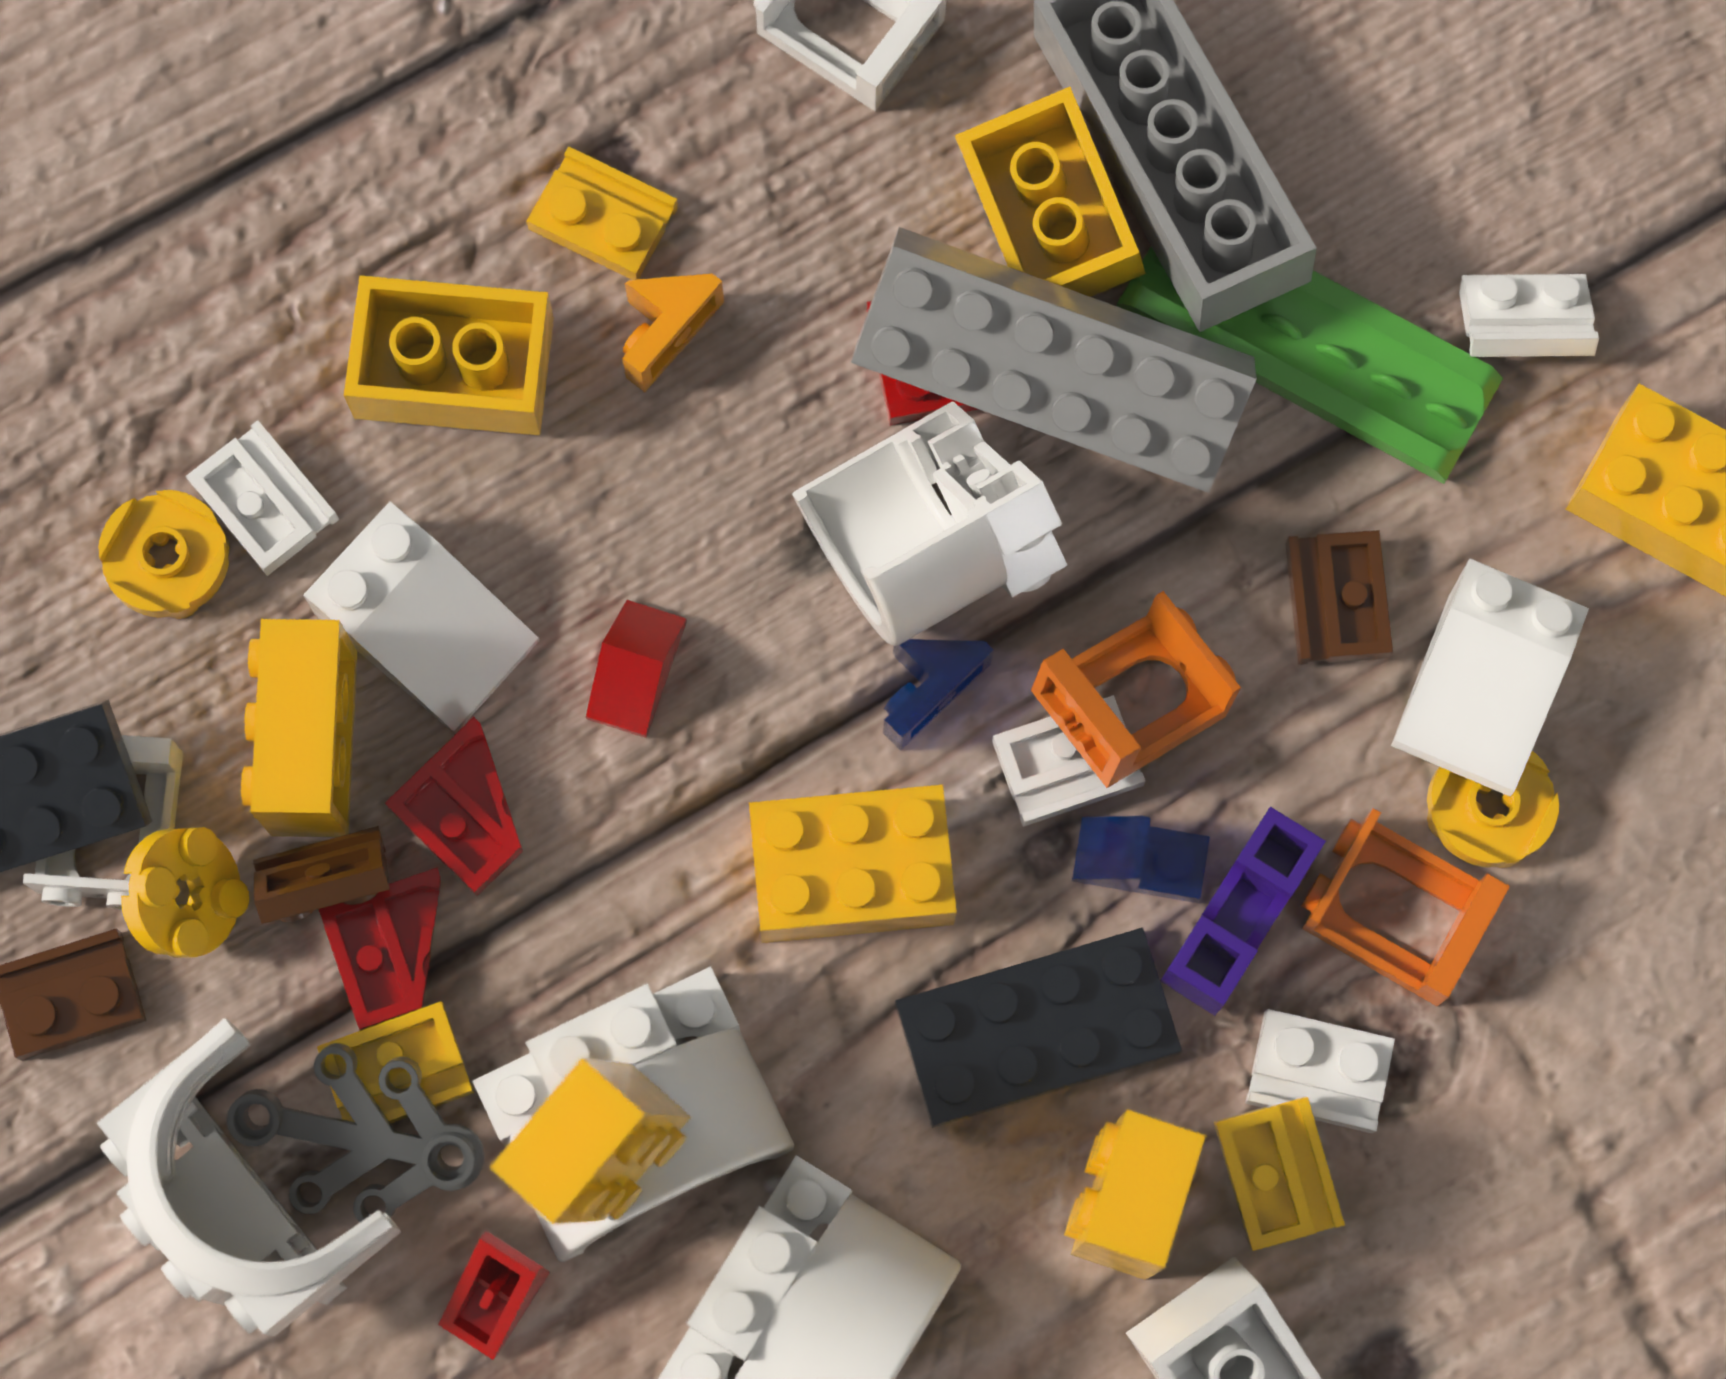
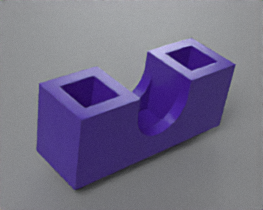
[1160,806,1326,1016]

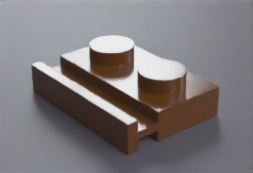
[1285,530,1393,665]
[253,826,390,924]
[0,928,147,1061]

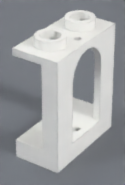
[754,0,946,112]
[23,735,183,910]

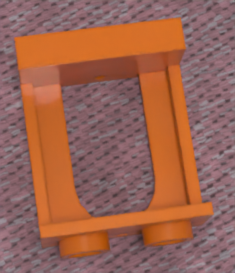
[1031,591,1241,788]
[1301,808,1510,1006]

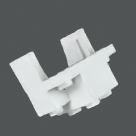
[97,1018,402,1337]

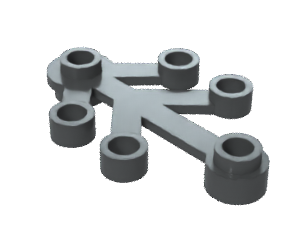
[227,1043,485,1222]

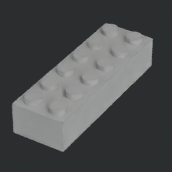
[1034,0,1317,332]
[851,227,1257,493]

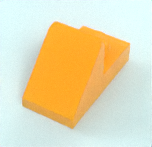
[622,273,724,393]

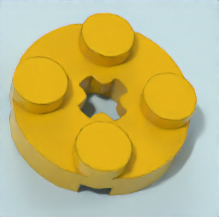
[98,490,230,619]
[1427,751,1560,868]
[121,827,249,958]

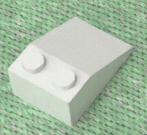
[303,501,540,734]
[1391,558,1589,797]
[1126,1257,1321,1379]

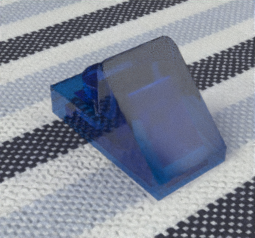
[883,639,994,751]
[1071,816,1210,903]

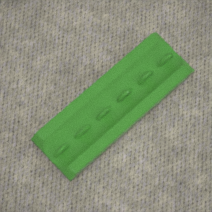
[1116,247,1503,484]

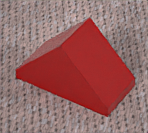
[586,600,687,738]
[438,1231,550,1360]

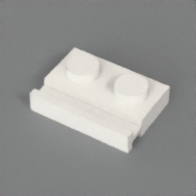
[1459,274,1599,357]
[186,420,339,576]
[992,695,1145,827]
[1245,1009,1395,1134]

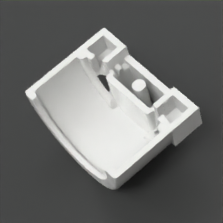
[792,401,1068,646]
[473,966,794,1262]
[658,1155,961,1379]

